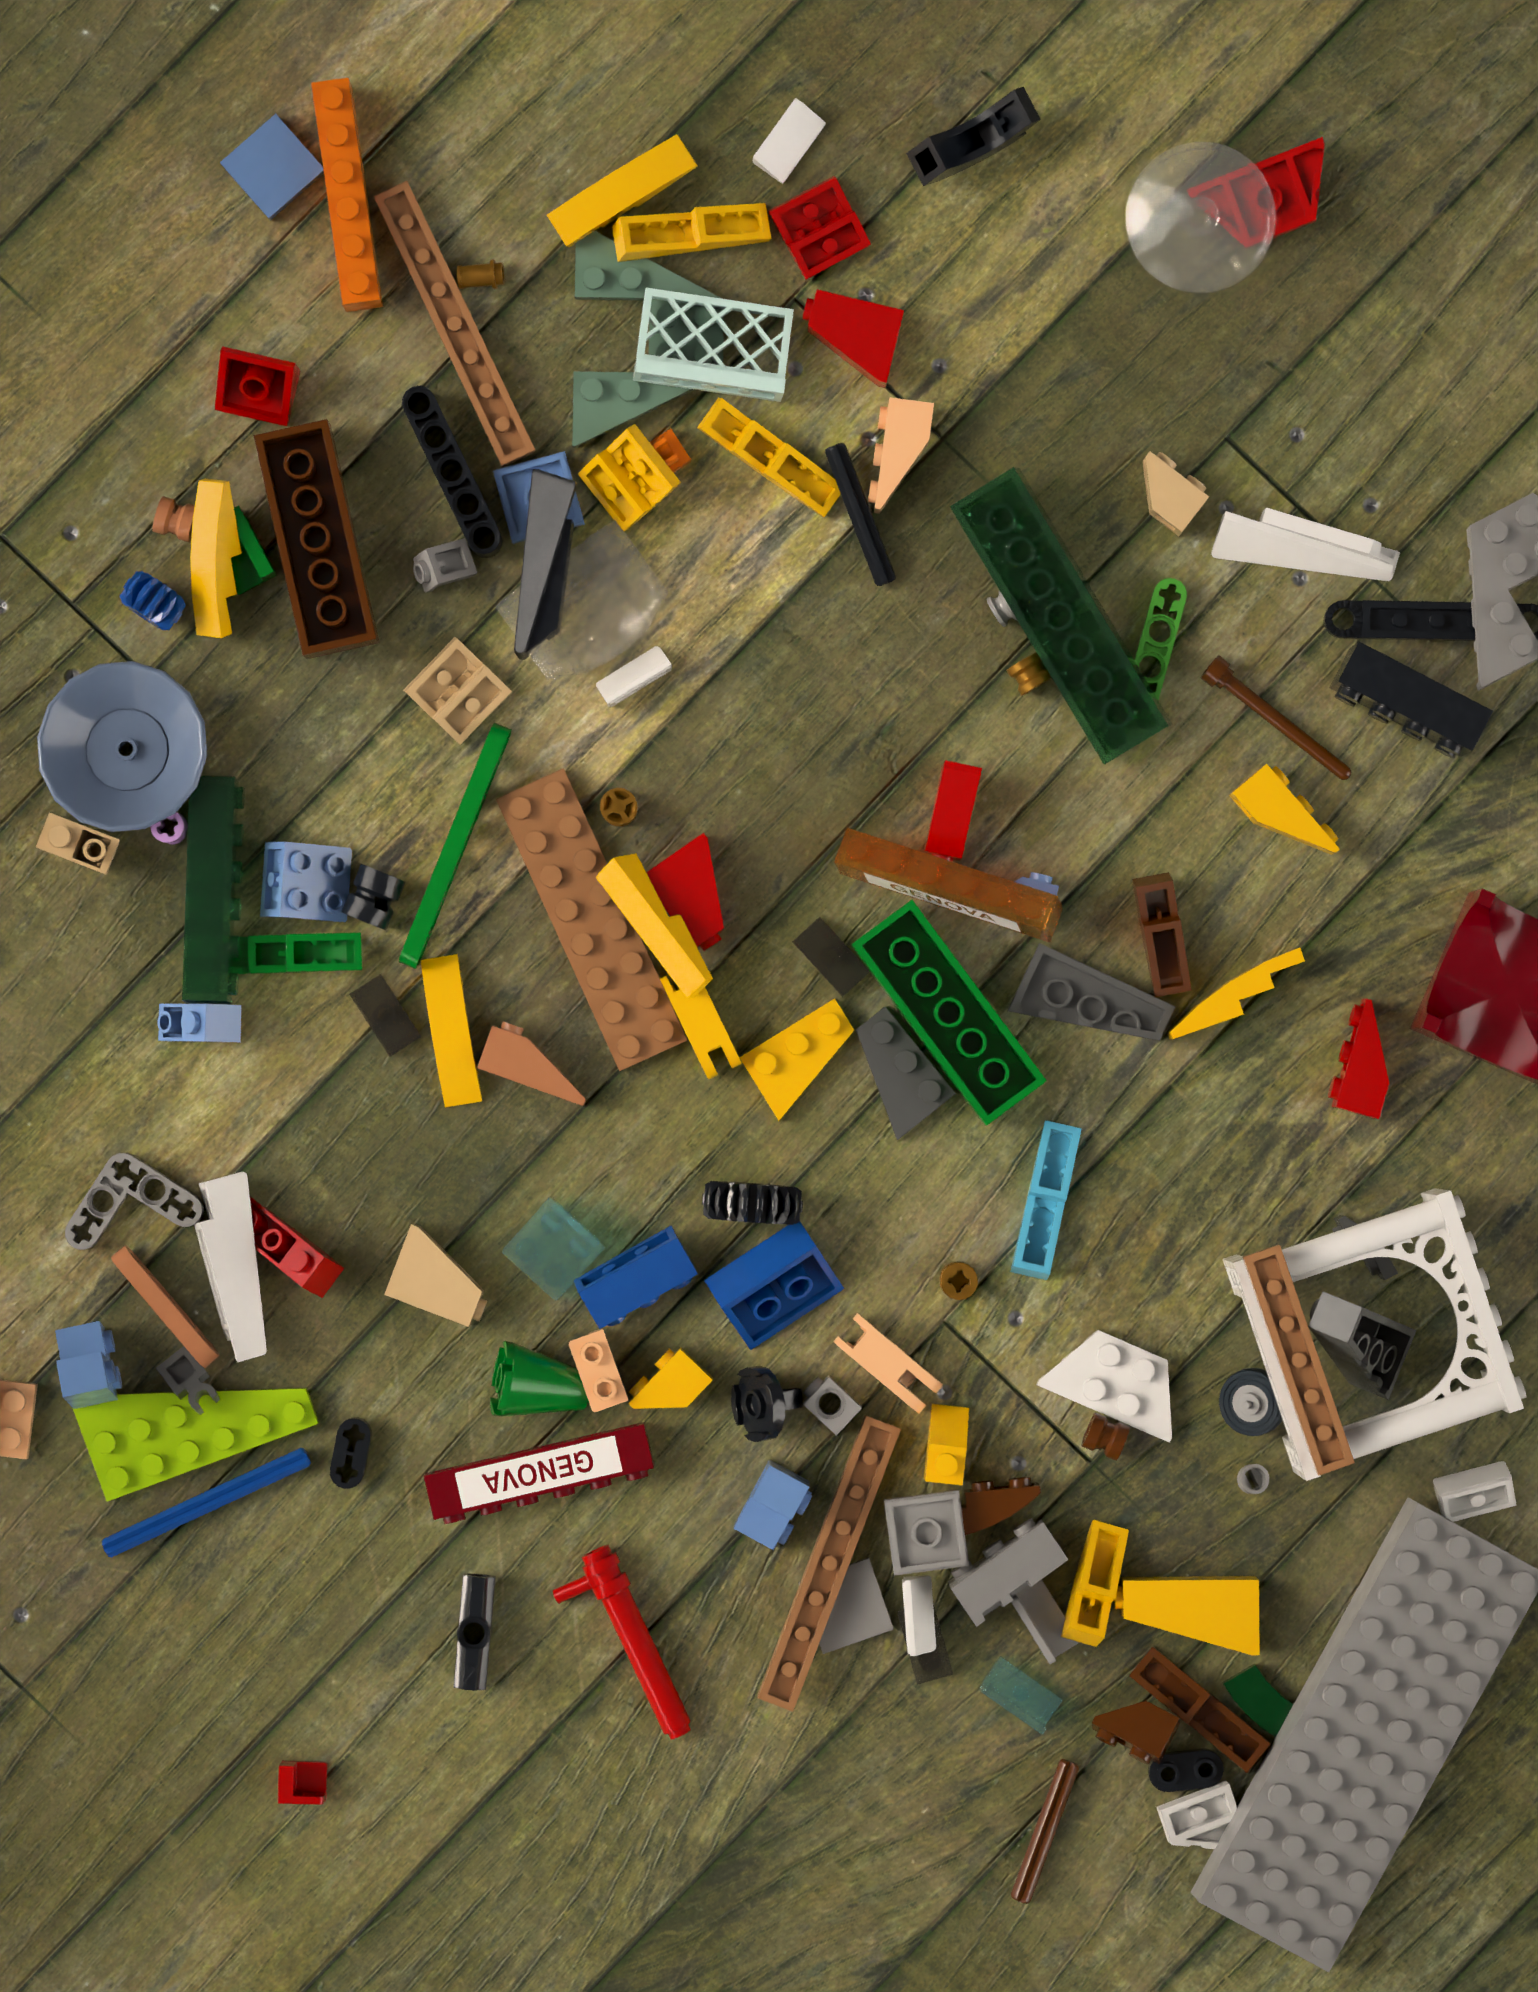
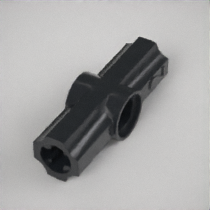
[453,1573,496,1691]

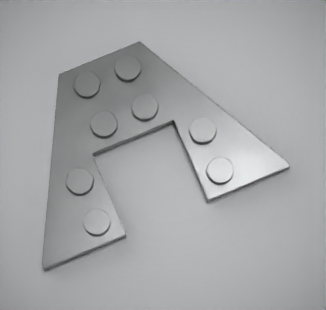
[1466,493,1538,691]

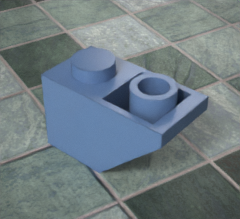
[157,1004,241,1043]

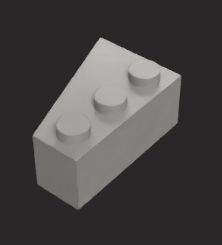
[948,1518,1068,1627]

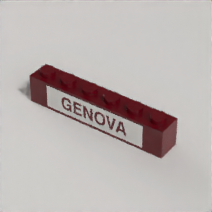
[424,1422,655,1524]

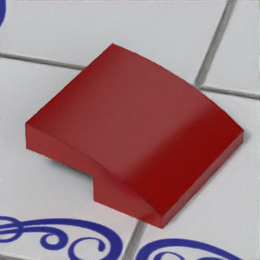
[768,176,871,280]

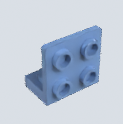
[260,842,352,922]

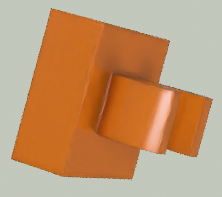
[650,428,691,473]

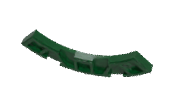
[1222,1664,1294,1737]

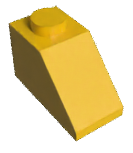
[924,1403,969,1485]

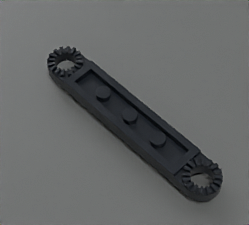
[1323,600,1538,641]

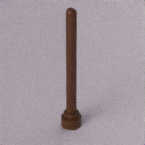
[1200,655,1351,780]

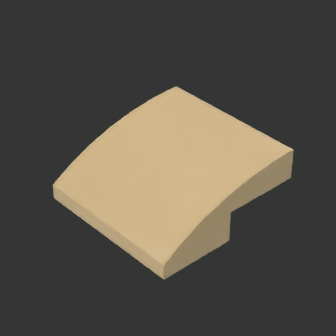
[403,637,512,745]

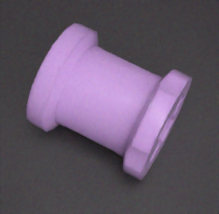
[150,812,188,845]

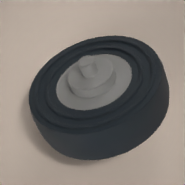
[1219,1368,1283,1436]

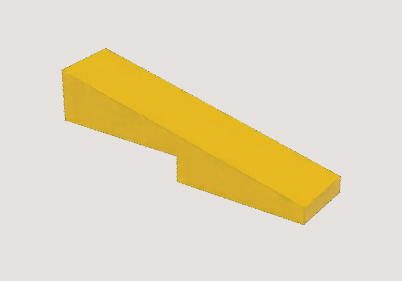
[612,203,772,262]
[596,853,713,999]

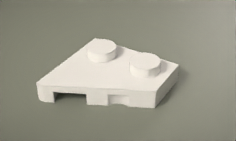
[1156,1780,1238,1849]

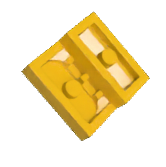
[578,424,681,532]

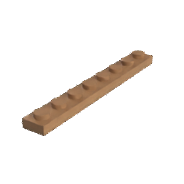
[373,181,536,468]
[757,1415,901,1712]

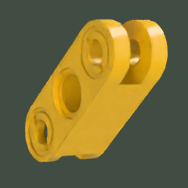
[660,976,742,1080]

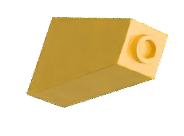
[1114,1576,1260,1655]

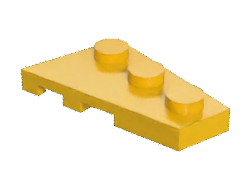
[739,998,854,1121]

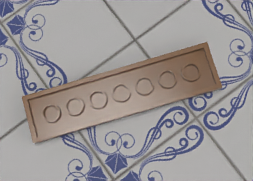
[496,768,688,1071]

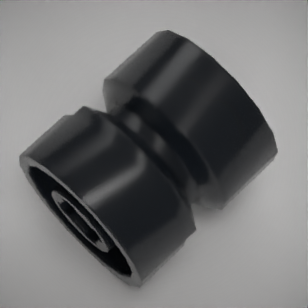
[341,864,406,930]

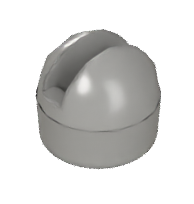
[1237,1464,1269,1494]

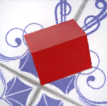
[215,346,301,426]

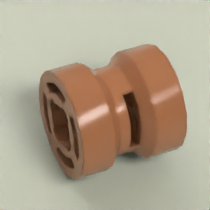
[153,496,195,542]

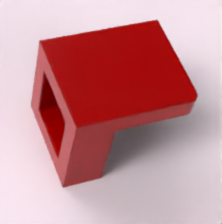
[278,1760,327,1805]

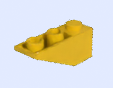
[1229,764,1340,855]

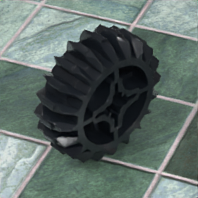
[702,1181,803,1225]

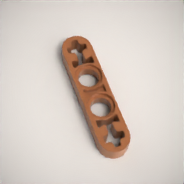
[111,1245,220,1368]

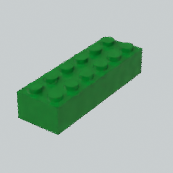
[851,900,1047,1126]

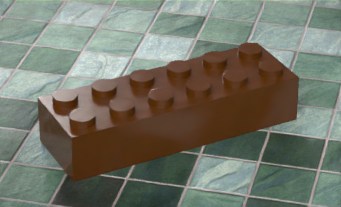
[254,419,380,659]

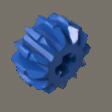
[120,571,186,630]

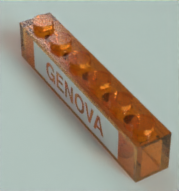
[834,828,1063,942]

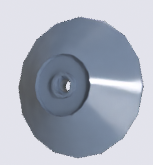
[37,661,207,832]

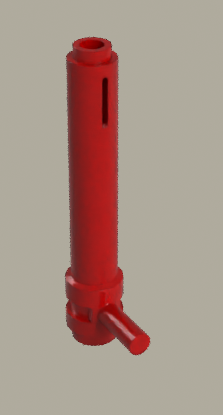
[553,1544,691,1740]

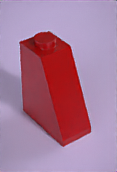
[802,289,904,388]
[924,760,982,865]
[646,833,724,952]

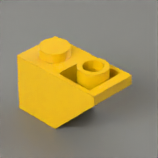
[628,1347,713,1409]

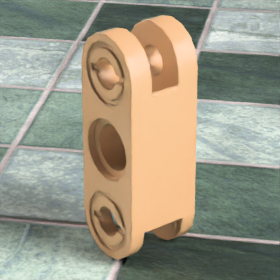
[833,1313,943,1414]

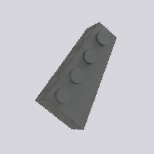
[1308,1291,1417,1400]

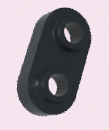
[1148,1748,1224,1792]

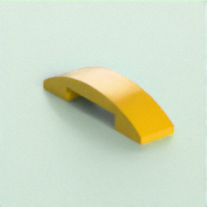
[421,954,482,1108]

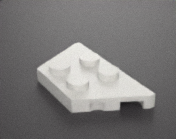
[1036,1330,1172,1443]

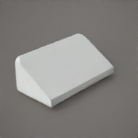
[753,98,826,184]
[596,646,672,707]
[1433,1461,1517,1522]
[902,1575,936,1656]

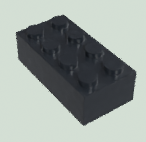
[1329,641,1493,758]

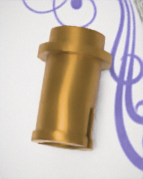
[457,259,505,289]

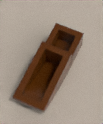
[1132,872,1192,997]

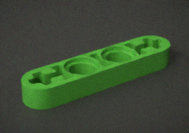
[1123,578,1187,721]

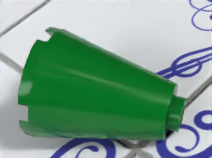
[490,1341,589,1417]

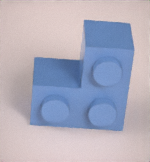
[55,1321,122,1409]
[734,1459,812,1550]

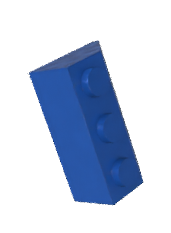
[704,1222,844,1350]

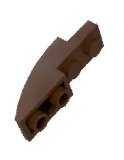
[961,1477,1041,1535]

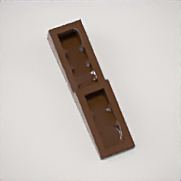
[1129,1647,1272,1773]

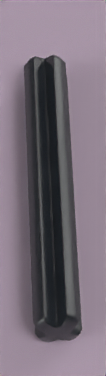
[825,443,896,586]

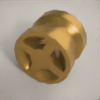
[1006,651,1053,696]
[600,788,638,827]
[939,1262,978,1300]

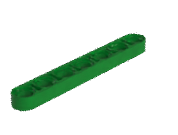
[398,723,512,969]

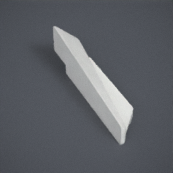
[1211,508,1400,581]
[194,1172,267,1362]

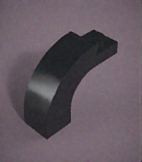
[906,86,1041,186]

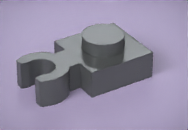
[156,1346,220,1415]

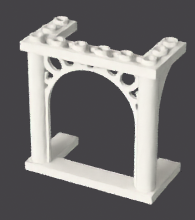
[1223,1188,1526,1481]

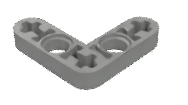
[65,1153,204,1250]

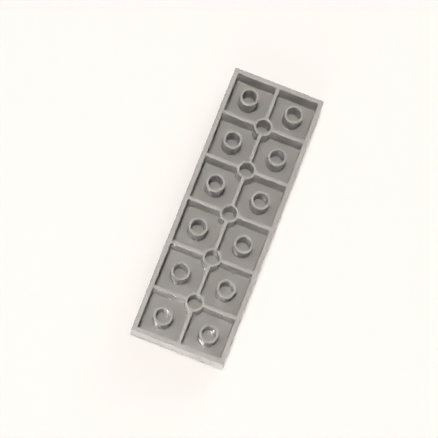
[1191,1497,1538,1972]

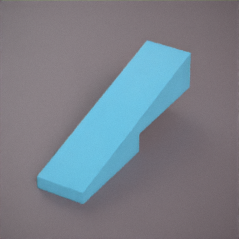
[1010,1120,1081,1280]

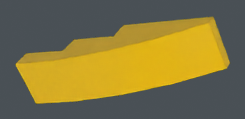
[547,134,698,247]
[697,397,841,517]
[190,479,242,638]
[1167,947,1305,1039]

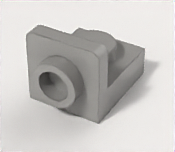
[413,538,477,593]

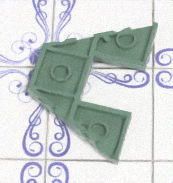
[572,231,724,448]

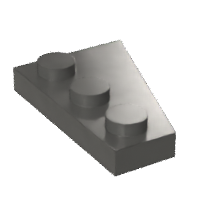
[856,1007,956,1140]

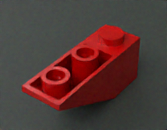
[1328,998,1389,1119]
[250,1197,345,1298]

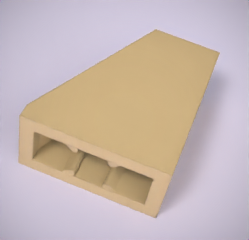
[384,1223,487,1327]

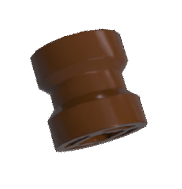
[1081,1412,1130,1461]

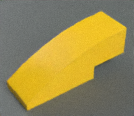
[1061,1520,1129,1647]

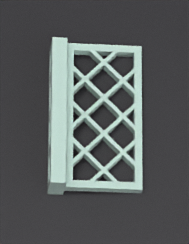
[633,288,794,402]

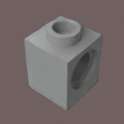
[803,1375,862,1435]

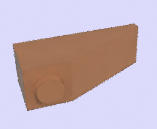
[477,1021,587,1106]

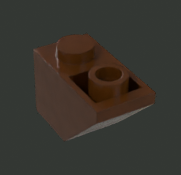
[1092,1701,1180,1765]

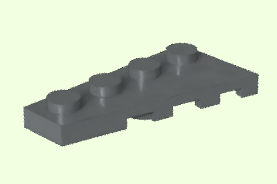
[1007,943,1175,1041]

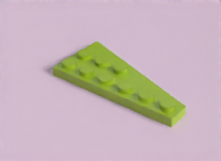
[73,1388,319,1502]

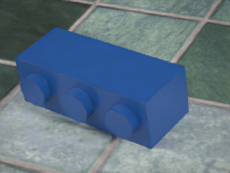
[573,1225,698,1329]

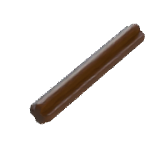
[1011,1759,1079,1904]

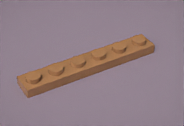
[1242,1244,1355,1475]

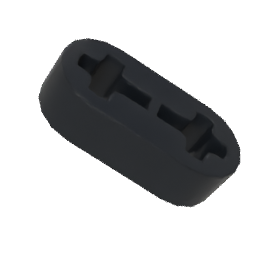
[330,1417,372,1489]

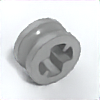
[987,589,1020,627]

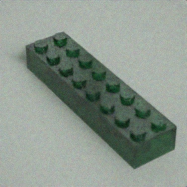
[950,467,1173,765]

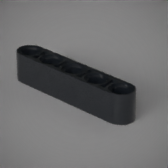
[402,386,503,558]

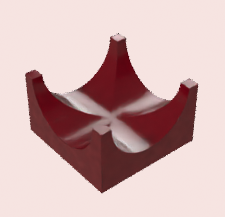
[1410,888,1538,1085]

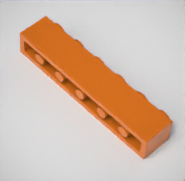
[311,78,383,312]

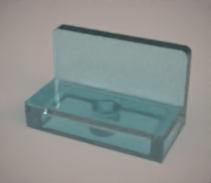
[979,1656,1063,1735]

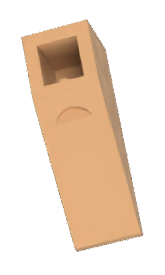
[868,397,934,514]

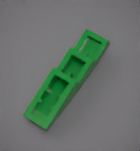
[210,932,362,975]

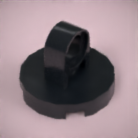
[731,1366,803,1442]

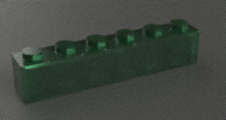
[182,776,245,1005]

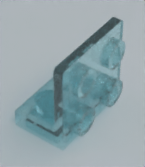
[502,1196,606,1301]

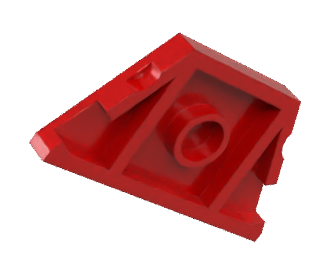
[1187,137,1325,249]

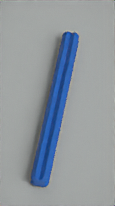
[102,1448,311,1557]

